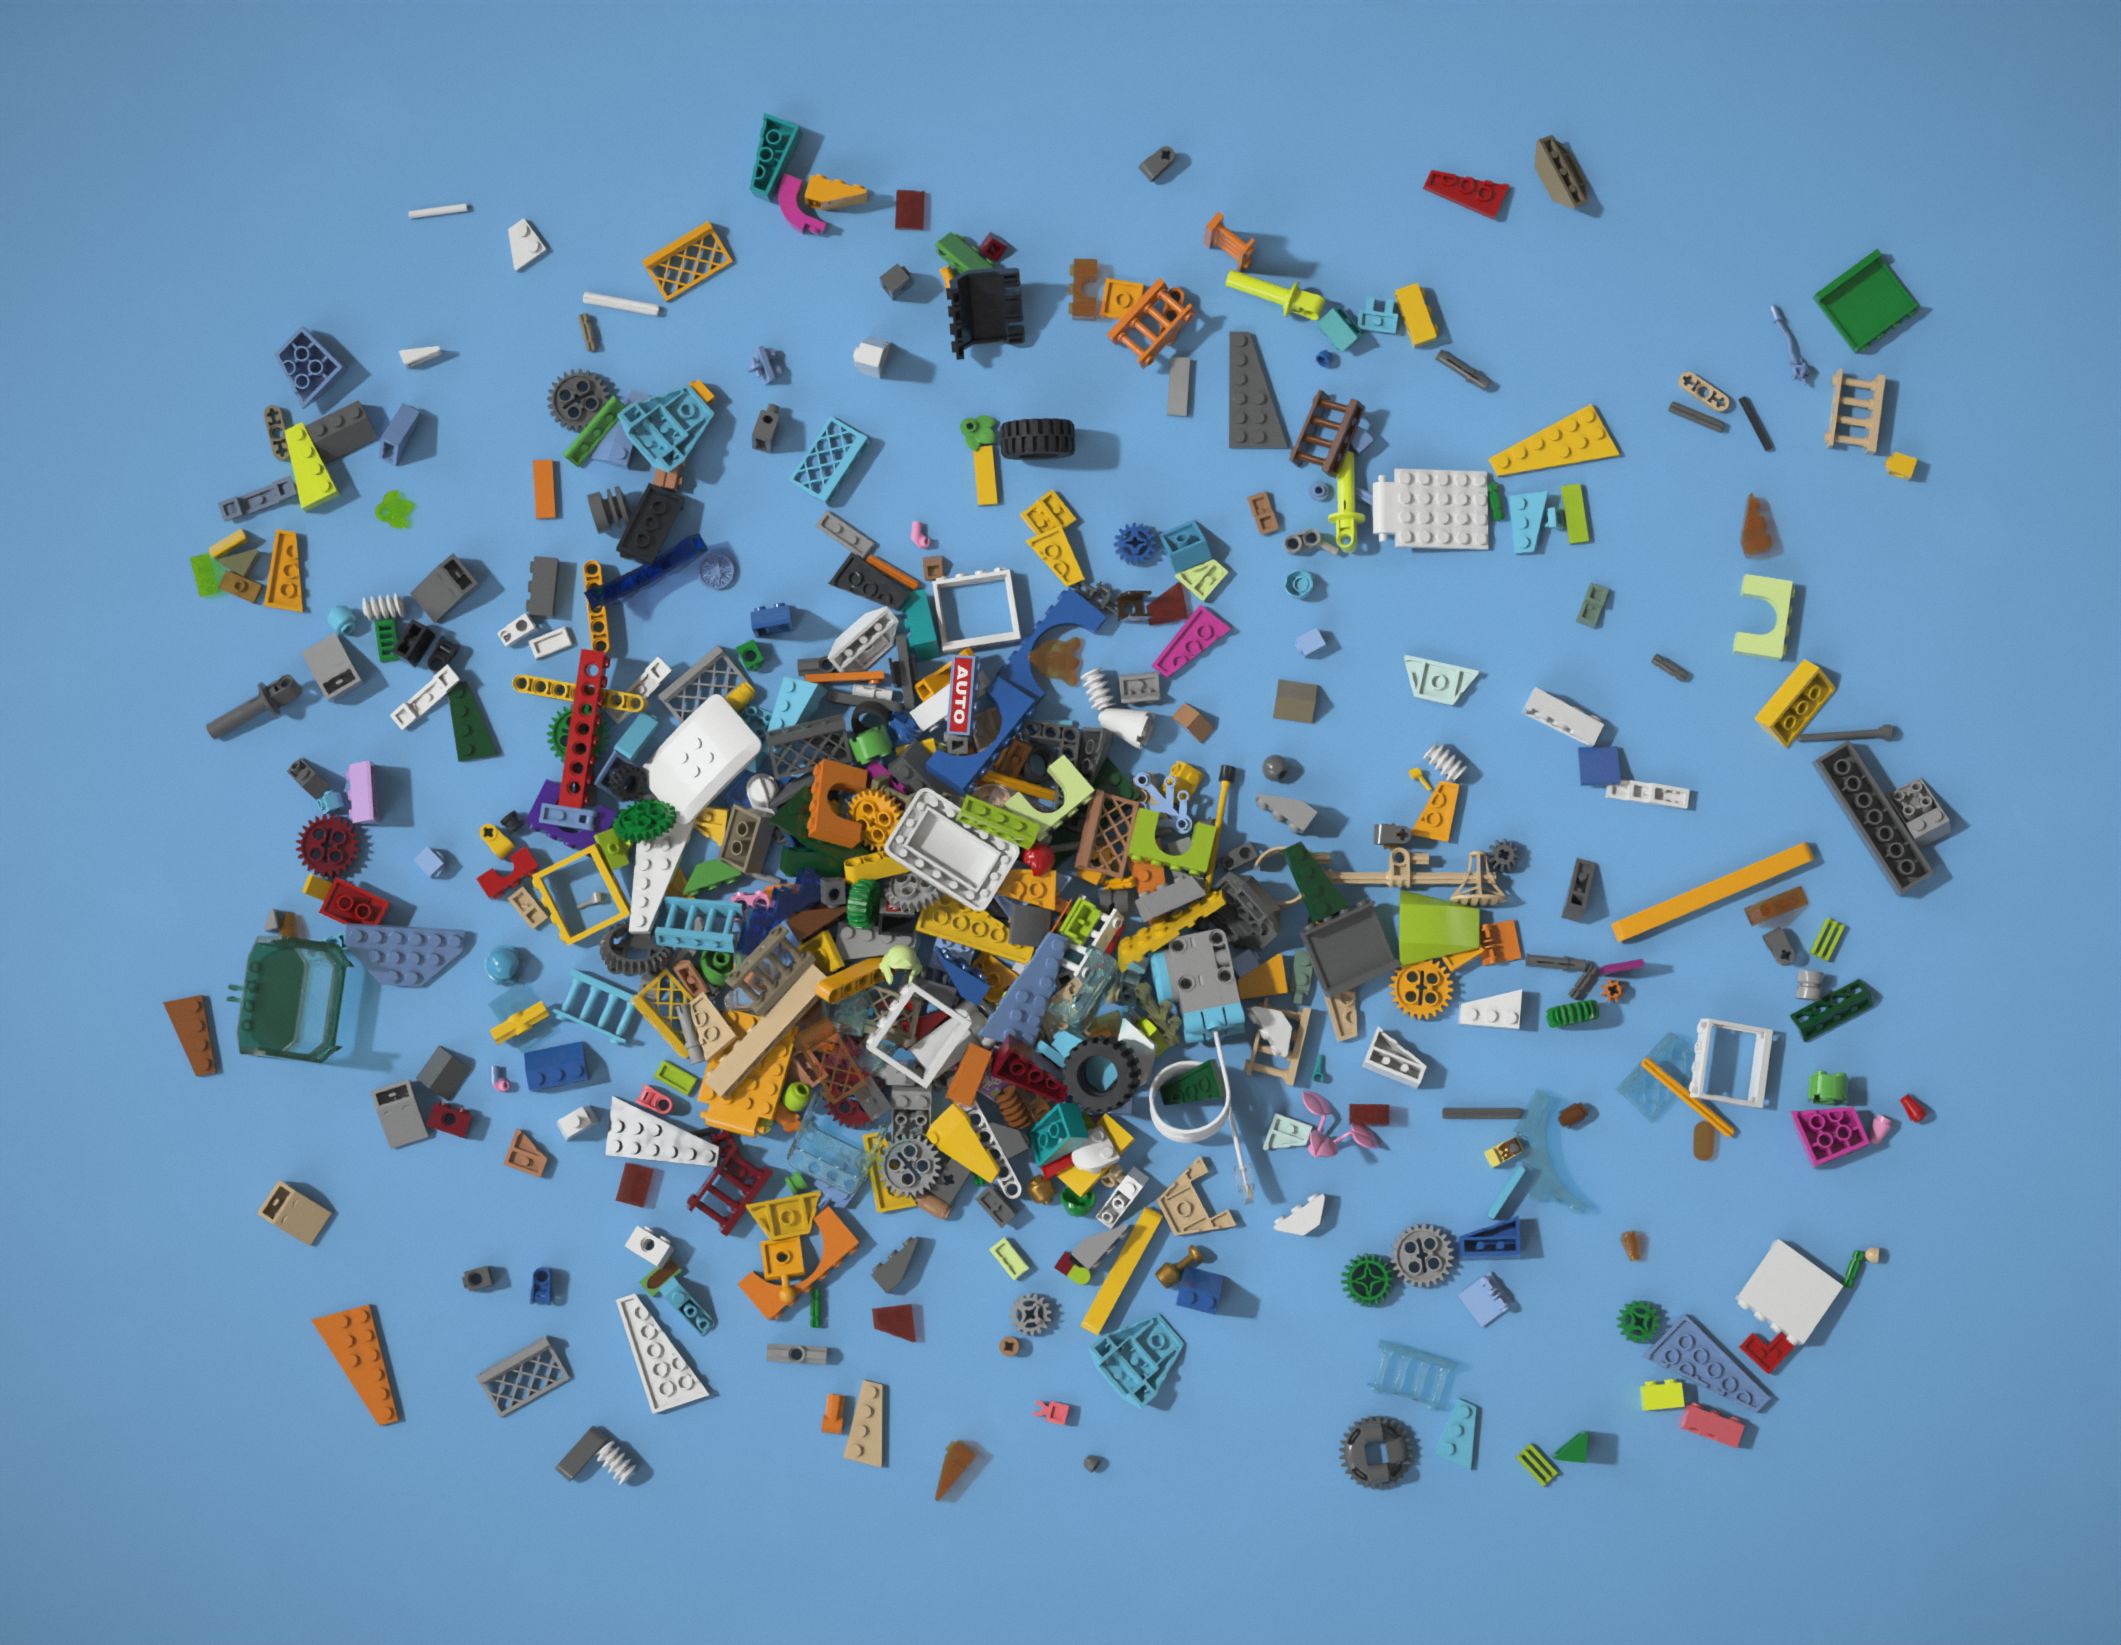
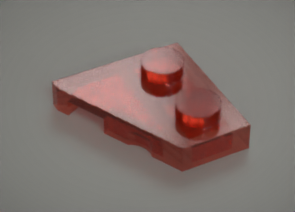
[1146,582,1188,626]
[872,1304,916,1342]

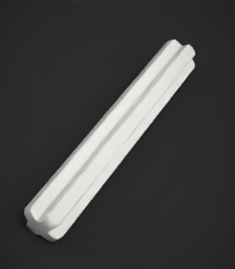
[583,292,660,316]

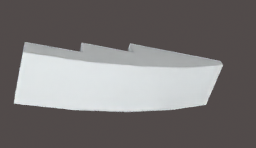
[1605,780,1690,809]

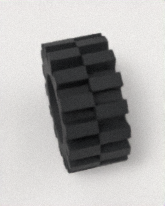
[609,763,647,801]

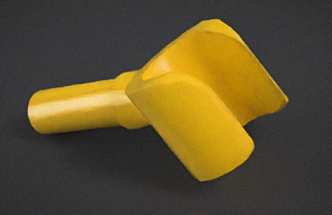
[1408,768,1432,791]

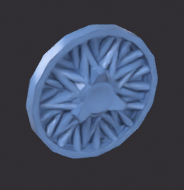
[697,553,734,590]

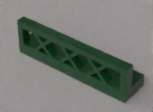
[1790,979,1874,1042]

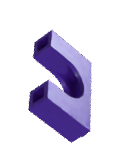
[525,779,617,858]

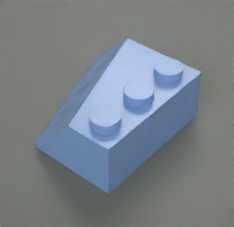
[275,326,348,409]

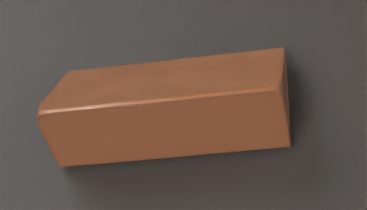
[673,960,710,998]

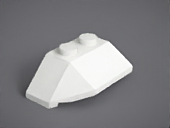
[828,606,899,673]

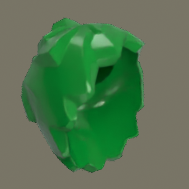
[1060,1187,1096,1217]

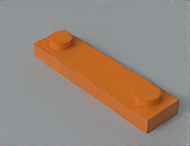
[805,671,885,686]

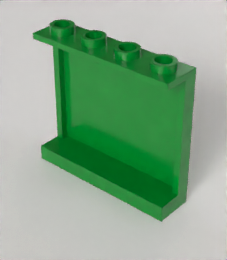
[1813,248,1920,353]

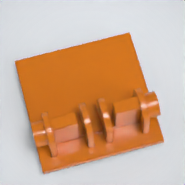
[1050,897,1073,933]
[1479,920,1521,966]

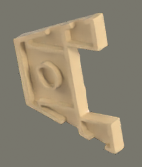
[1042,977,1112,1047]
[1156,1156,1236,1236]

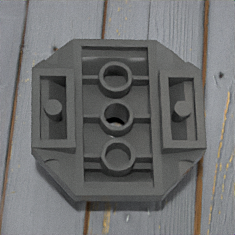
[1210,871,1282,951]

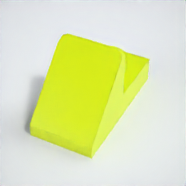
[1135,1016,1169,1058]

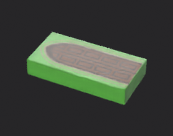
[639,1257,683,1297]

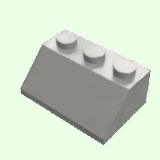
[1134,875,1206,923]

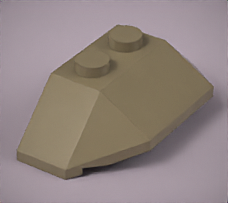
[1534,135,1588,209]

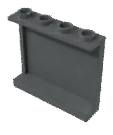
[1299,898,1401,998]

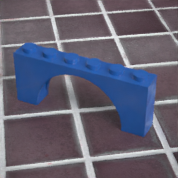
[996,588,1107,706]
[926,676,1036,797]

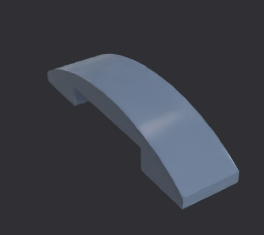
[218,476,297,522]

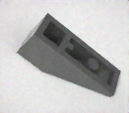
[1561,858,1596,923]

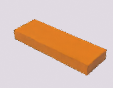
[533,459,556,519]

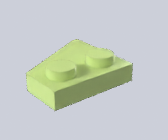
[1174,559,1228,601]

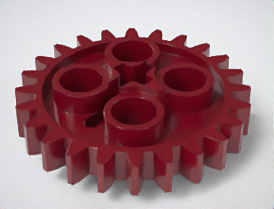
[296,814,361,878]
[822,1065,887,1129]

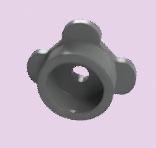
[932,1072,950,1092]

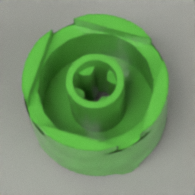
[848,725,893,764]
[699,946,741,987]
[1808,1071,1849,1105]

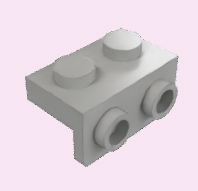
[1119,671,1161,705]

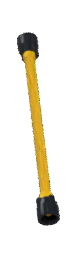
[1192,765,1236,932]

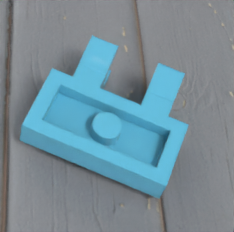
[1357,296,1398,334]

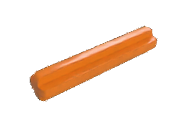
[866,554,919,591]

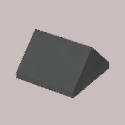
[416,1046,471,1101]

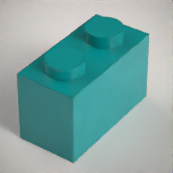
[1317,305,1364,352]

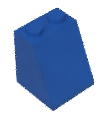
[1175,1267,1223,1315]

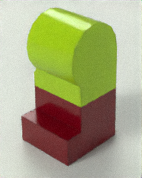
[1054,1251,1090,1285]

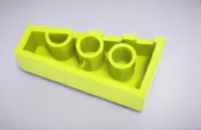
[285,422,340,512]

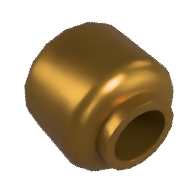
[1027,1174,1056,1205]

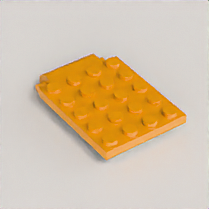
[697,1008,800,1138]

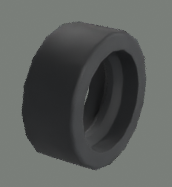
[851,701,889,734]
[1020,745,1056,784]

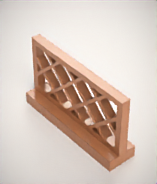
[1074,789,1139,879]

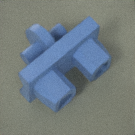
[747,346,782,385]

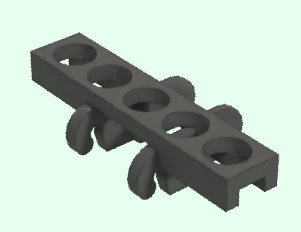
[1074,581,1118,616]

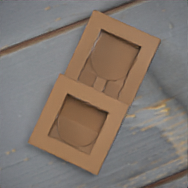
[1246,491,1279,535]

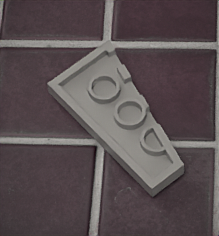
[836,922,917,961]

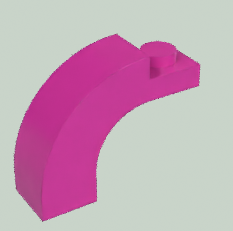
[778,173,827,235]

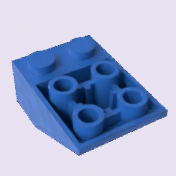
[934,946,991,1006]

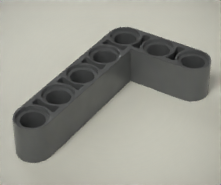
[1021,720,1080,823]

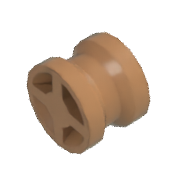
[999,1337,1019,1356]

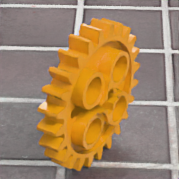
[847,788,905,851]
[1389,958,1453,1021]

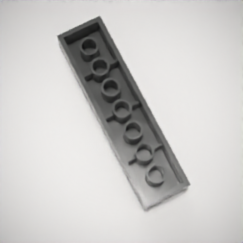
[1812,740,1934,896]

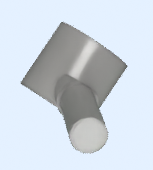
[577,892,603,910]

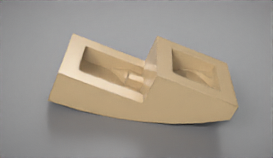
[507,886,548,930]

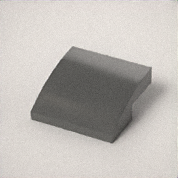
[1008,904,1052,947]

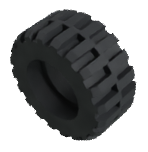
[1000,418,1075,460]
[1061,1035,1141,1114]

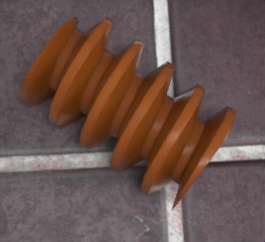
[994,1085,1032,1129]

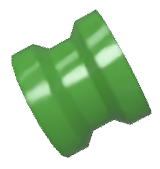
[784,1170,808,1195]

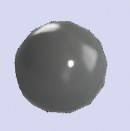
[1262,755,1289,782]

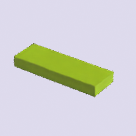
[1560,484,1589,545]

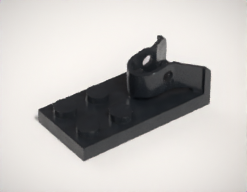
[616,483,685,566]

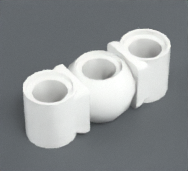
[953,999,999,1050]

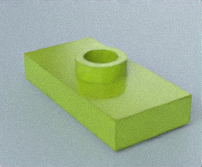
[594,828,629,872]

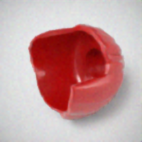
[1022,842,1055,877]

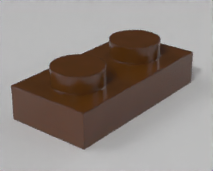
[996,737,1033,778]

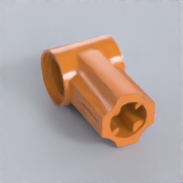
[821,1394,845,1435]

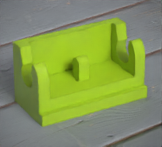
[1059,897,1102,946]

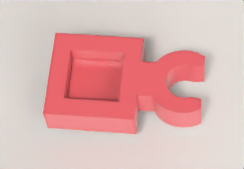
[1033,1401,1071,1426]

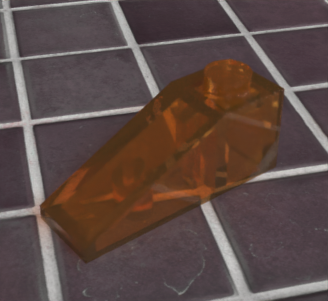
[1744,886,1808,927]
[935,1439,976,1502]

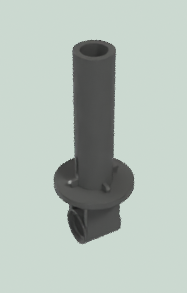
[206,674,302,740]

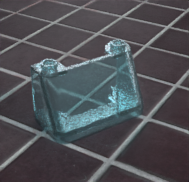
[1047,944,1122,1033]

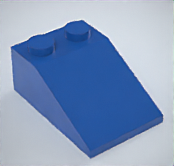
[750,603,794,637]

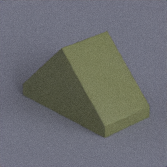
[218,549,260,579]

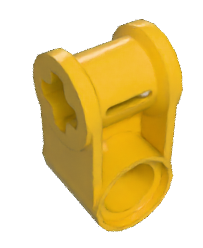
[480,824,516,860]

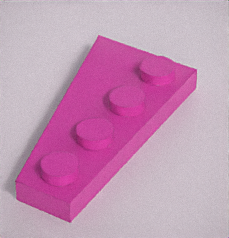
[1151,605,1231,678]

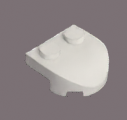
[1071,1126,1120,1174]

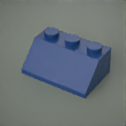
[524,1041,590,1092]

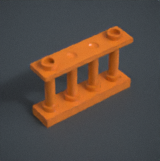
[1203,212,1255,272]
[1107,278,1196,369]

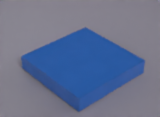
[1578,746,1621,786]

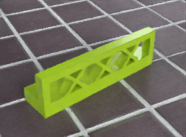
[956,795,1041,850]

